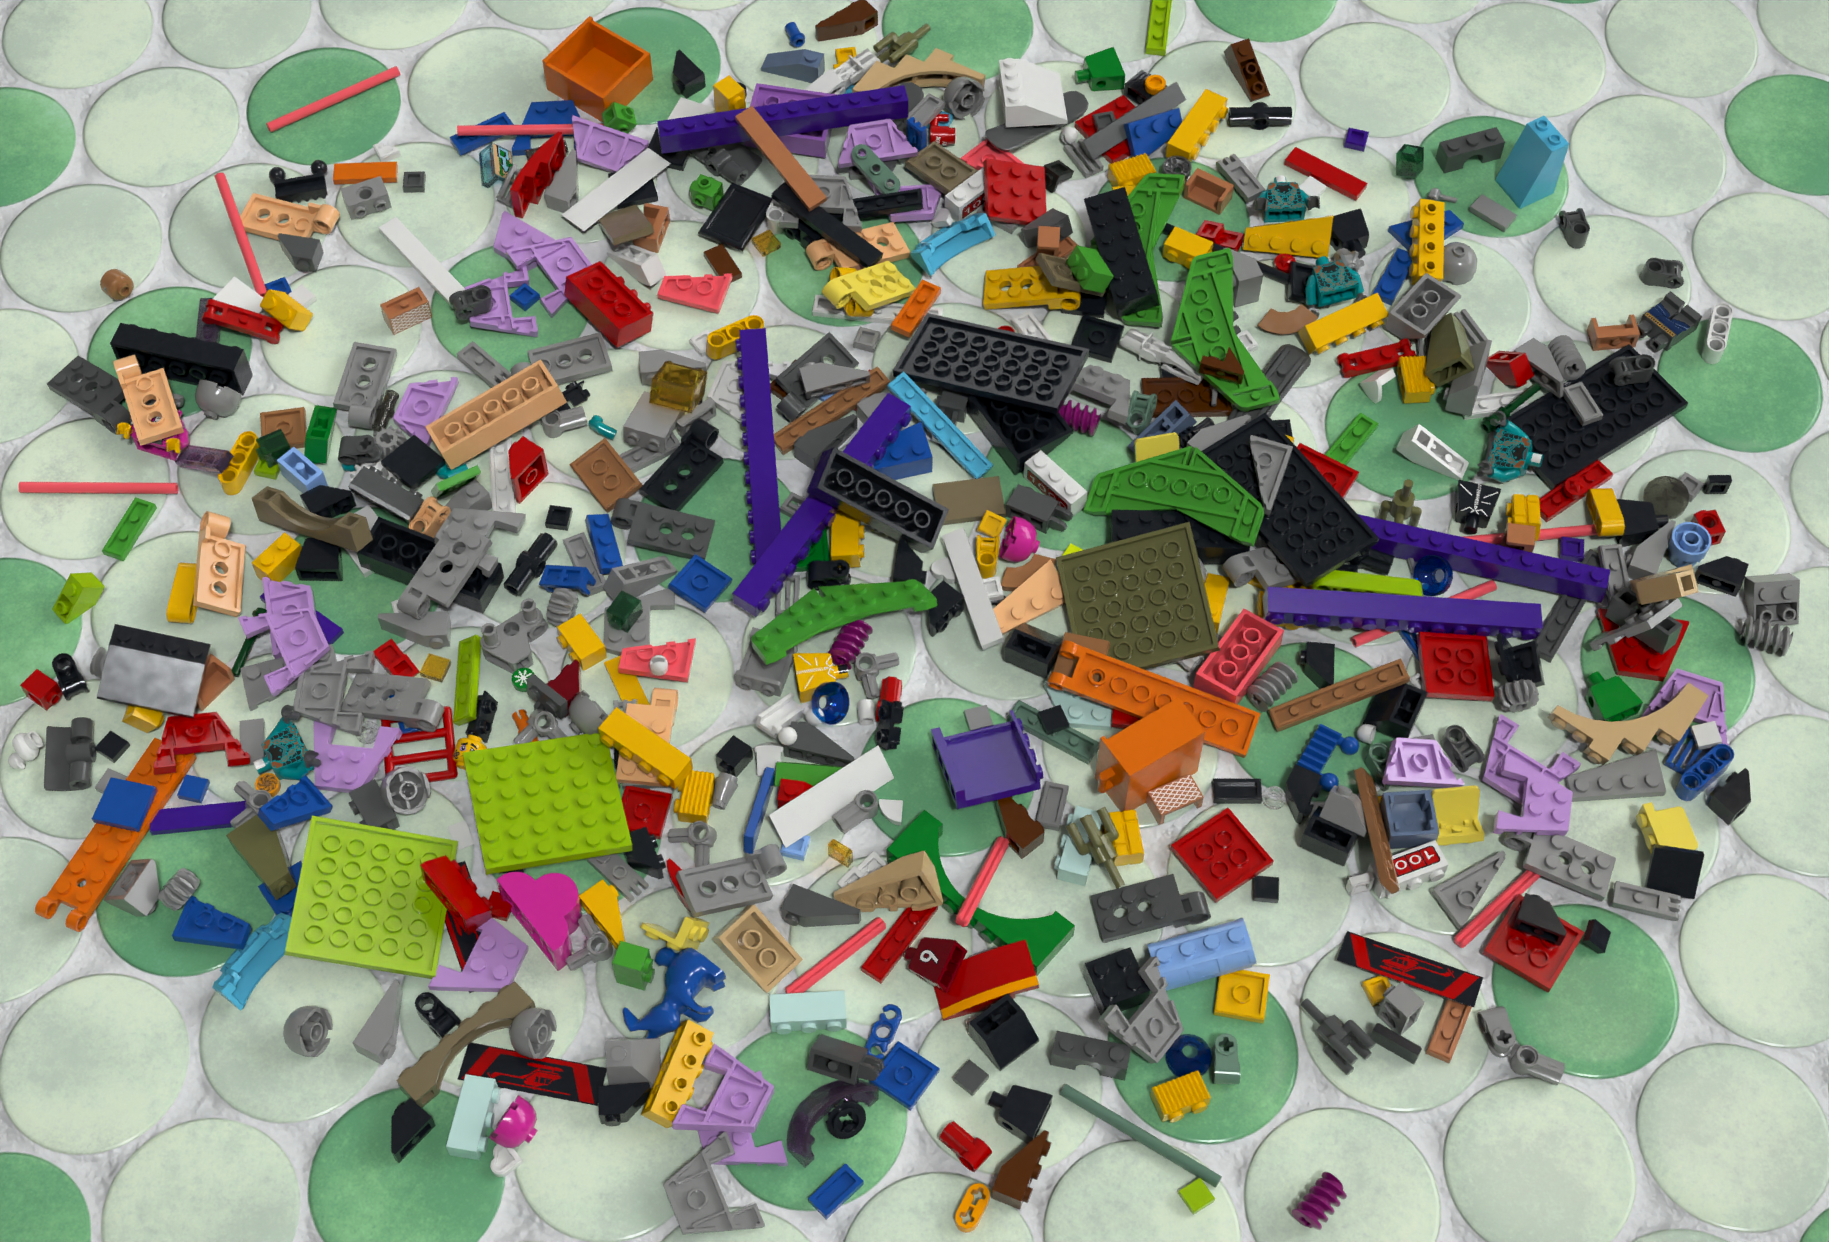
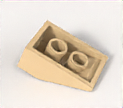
[712,904,803,993]

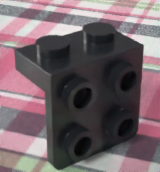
[1494,633,1545,687]

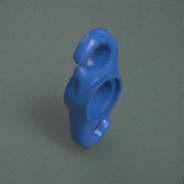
[865,1004,902,1060]

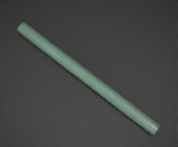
[1060,1084,1222,1188]

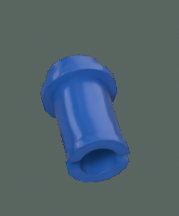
[785,22,805,47]

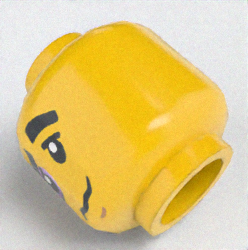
[453,735,487,770]

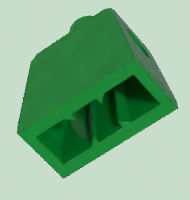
[1074,47,1125,91]
[1585,671,1643,722]

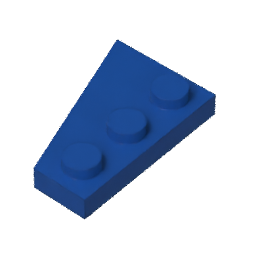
[1124,108,1182,158]
[172,895,252,950]

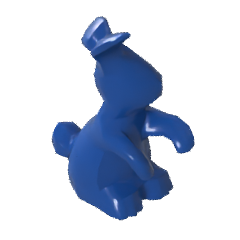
[623,947,726,1038]

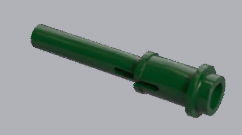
[1481,383,1541,433]
[231,608,267,677]

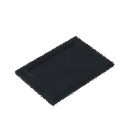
[698,182,773,252]

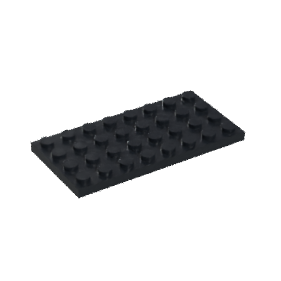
[893,313,1089,415]
[1496,344,1688,489]
[1201,413,1379,588]

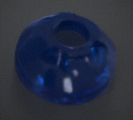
[1413,555,1453,596]
[811,682,849,725]
[1165,1034,1212,1077]

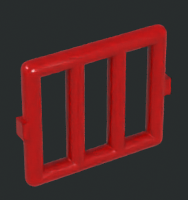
[381,706,458,782]

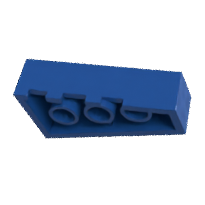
[874,422,933,480]

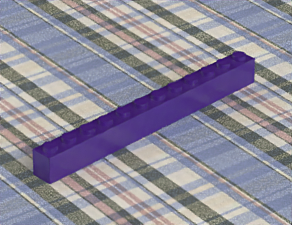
[657,85,908,154]
[736,328,781,564]
[732,393,912,617]
[1358,514,1610,603]
[1262,587,1543,640]

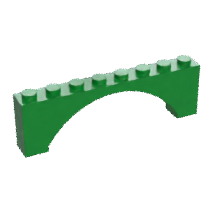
[886,810,1075,976]

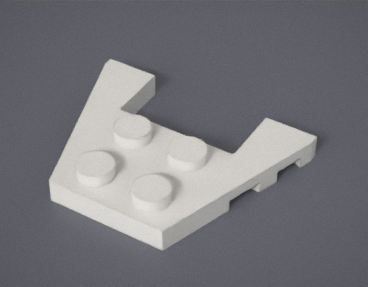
[707,361,792,424]

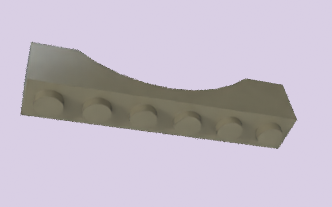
[252,486,373,552]
[396,981,536,1108]

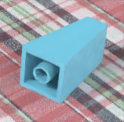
[1495,116,1569,209]

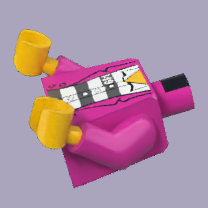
[116,408,189,461]

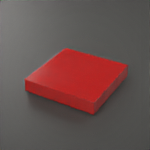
[622,786,673,840]

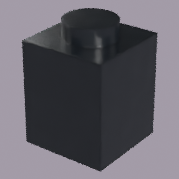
[716,735,753,777]

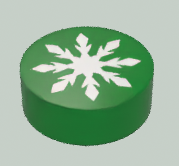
[512,668,535,692]

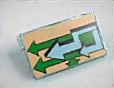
[479,142,514,188]

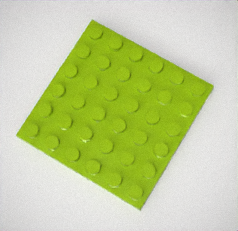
[463,733,632,875]
[284,816,458,979]

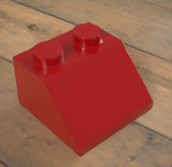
[508,436,549,504]

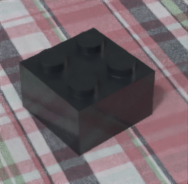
[1083,947,1150,1015]

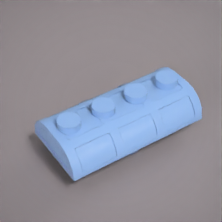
[1147,918,1257,991]

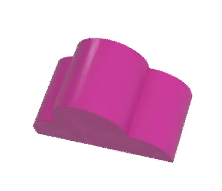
[496,872,582,971]

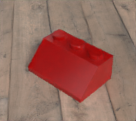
[420,855,492,935]

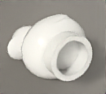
[8,731,43,769]

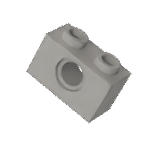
[340,176,392,220]

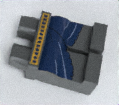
[1637,291,1702,352]

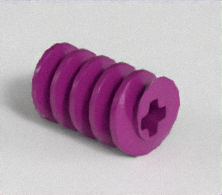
[1059,400,1101,436]
[828,620,873,670]
[1292,1172,1347,1230]

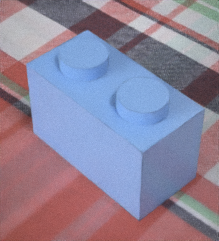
[277,447,328,493]

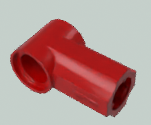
[876,676,902,724]
[939,1121,992,1172]

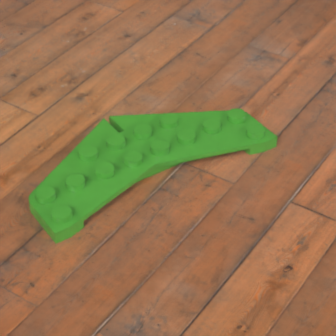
[1090,173,1185,327]
[1171,248,1280,411]
[1084,446,1264,547]
[751,579,937,665]

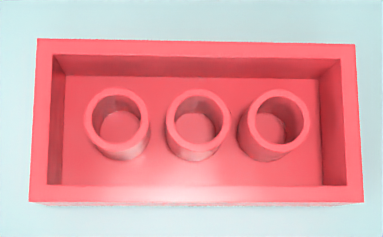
[1193,609,1284,704]

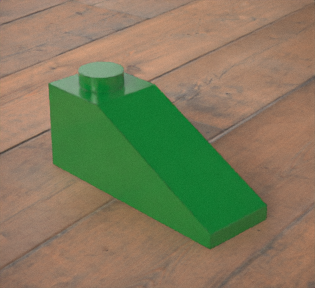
[304,405,337,464]

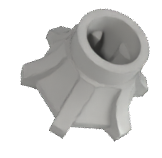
[1333,248,1364,272]

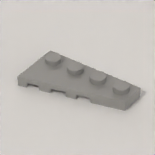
[240,644,337,711]
[1565,749,1666,802]

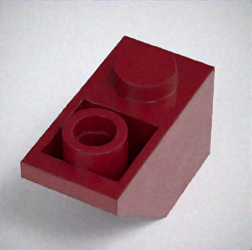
[547,659,582,718]

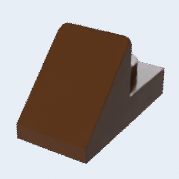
[1199,347,1244,385]

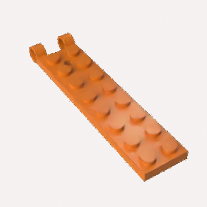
[1047,640,1261,758]
[35,738,197,932]

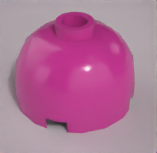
[999,516,1040,562]
[489,1095,538,1148]

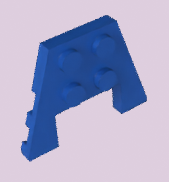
[512,100,580,156]

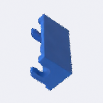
[539,565,596,595]

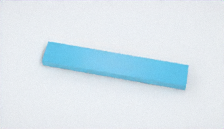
[887,371,993,479]

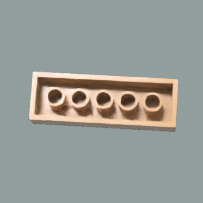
[425,359,567,470]

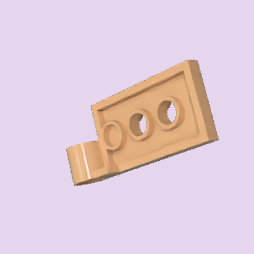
[240,193,340,240]
[806,222,910,271]
[113,354,184,446]
[193,511,245,617]
[616,688,678,787]

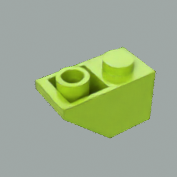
[52,572,105,624]

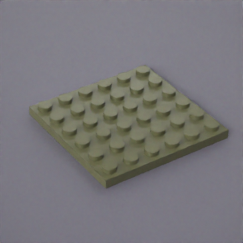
[1056,522,1220,681]

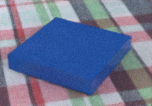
[668,554,733,613]
[92,777,157,832]
[869,1041,940,1111]

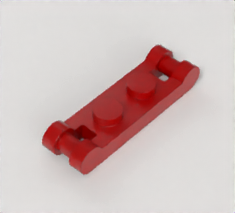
[202,299,284,344]
[1336,338,1417,378]

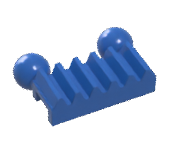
[1297,724,1359,792]

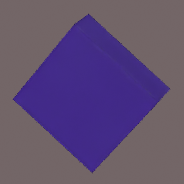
[1344,127,1369,152]
[1559,537,1584,562]

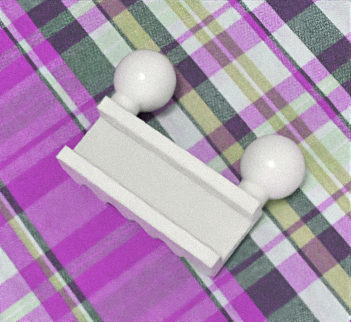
[756,693,824,746]

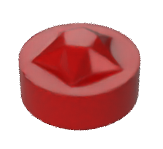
[1274,254,1296,273]
[1563,476,1587,499]

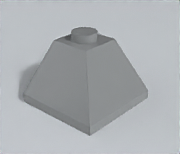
[1319,785,1368,837]
[104,859,160,917]
[606,1038,661,1089]

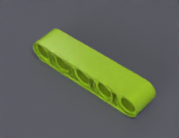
[1312,570,1423,596]

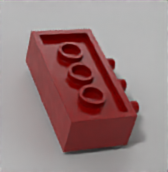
[564,261,654,347]

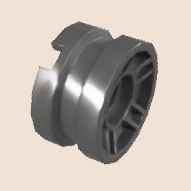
[1162,155,1192,187]

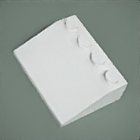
[999,58,1068,127]

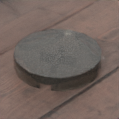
[1643,476,1689,520]

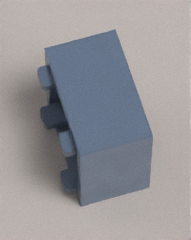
[1380,790,1439,849]

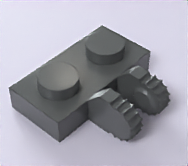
[526,674,568,720]

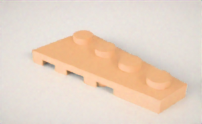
[993,559,1066,635]

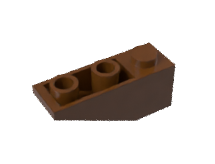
[815,0,878,42]
[1224,38,1270,102]
[994,796,1045,859]
[991,1130,1052,1210]

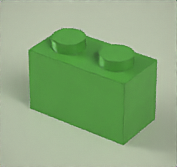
[1066,245,1114,293]
[612,941,655,991]

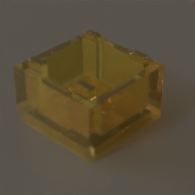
[649,360,707,413]

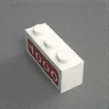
[945,168,985,222]
[1024,450,1087,516]
[1367,840,1449,899]

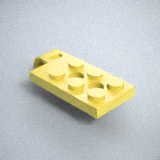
[822,261,916,311]

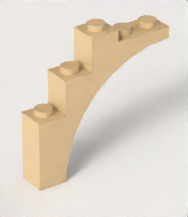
[852,48,986,93]
[1630,564,1699,605]
[1547,682,1709,765]

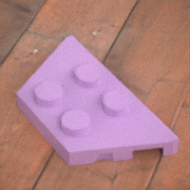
[572,115,649,173]
[838,119,918,168]
[493,211,555,271]
[393,377,459,446]
[262,577,317,659]
[1382,737,1464,788]

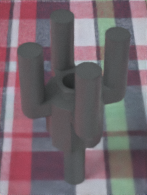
[1301,998,1376,1075]

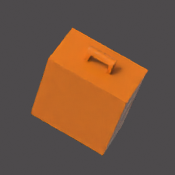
[542,16,653,122]
[1095,697,1206,812]

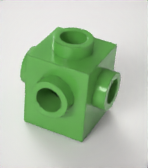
[602,102,637,134]
[689,174,724,210]

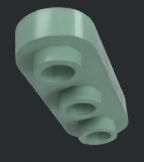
[851,144,900,194]

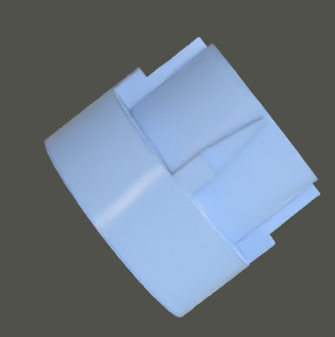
[1668,522,1711,568]

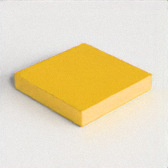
[1214,970,1270,1023]

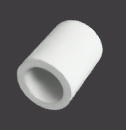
[857,699,875,726]

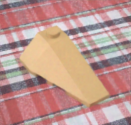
[833,850,943,912]

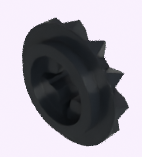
[826,1100,866,1139]

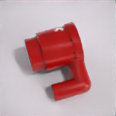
[930,114,955,146]

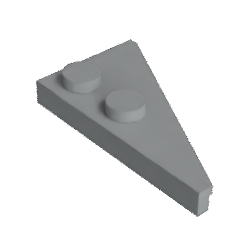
[1249,435,1293,515]
[1432,851,1506,930]

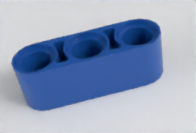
[1675,744,1734,801]

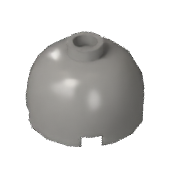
[943,76,985,119]
[1442,242,1477,285]
[195,380,241,419]
[569,690,608,735]
[380,766,431,815]
[283,1006,333,1057]
[509,1008,557,1059]

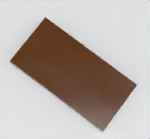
[1141,377,1232,418]

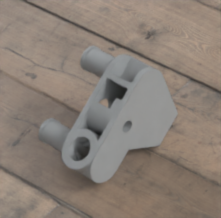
[480,598,548,674]

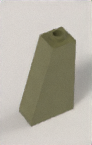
[1425,313,1475,387]
[226,815,297,900]

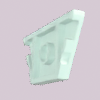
[1044,680,1112,731]

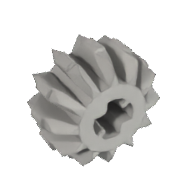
[373,425,407,459]
[546,588,579,626]
[1497,679,1539,713]
[158,868,200,911]

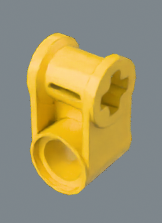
[976,535,1000,579]

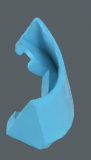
[910,213,996,276]
[212,913,292,1011]

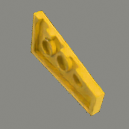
[1243,215,1333,258]

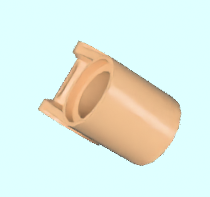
[409,496,451,538]

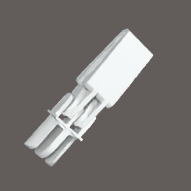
[804,48,881,95]
[1120,328,1203,385]

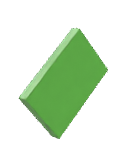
[431,465,481,498]

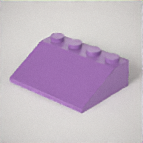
[744,83,837,158]

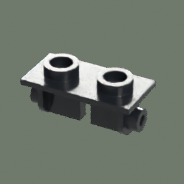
[555,381,590,412]
[465,691,498,743]
[875,699,904,750]

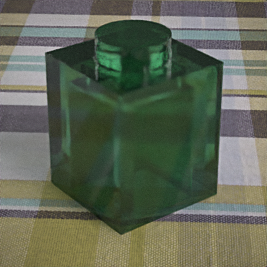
[1396,144,1424,179]
[255,429,291,468]
[606,590,643,633]

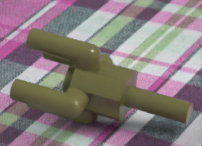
[873,24,931,68]
[1377,479,1422,527]
[1066,807,1125,889]

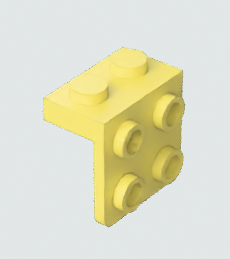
[1134,432,1179,462]
[1431,785,1484,846]
[1636,802,1698,854]
[640,917,709,951]

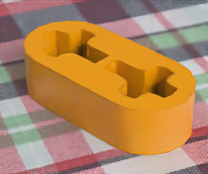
[955,1183,990,1233]

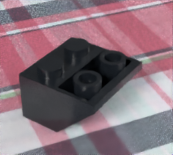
[1004,623,1063,678]
[1362,683,1428,738]
[1300,806,1359,866]
[968,994,1039,1071]

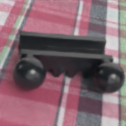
[269,160,328,203]

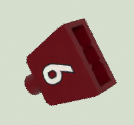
[905,937,967,993]

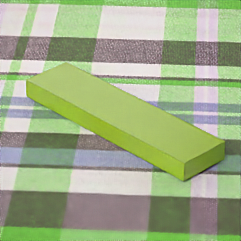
[1145,0,1172,56]
[453,635,481,726]

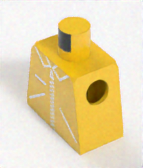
[793,653,849,703]

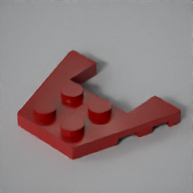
[1597,608,1689,682]
[153,712,250,775]

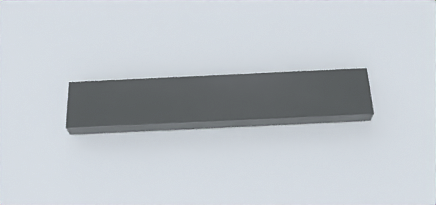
[1080,82,1186,160]
[1536,549,1601,663]

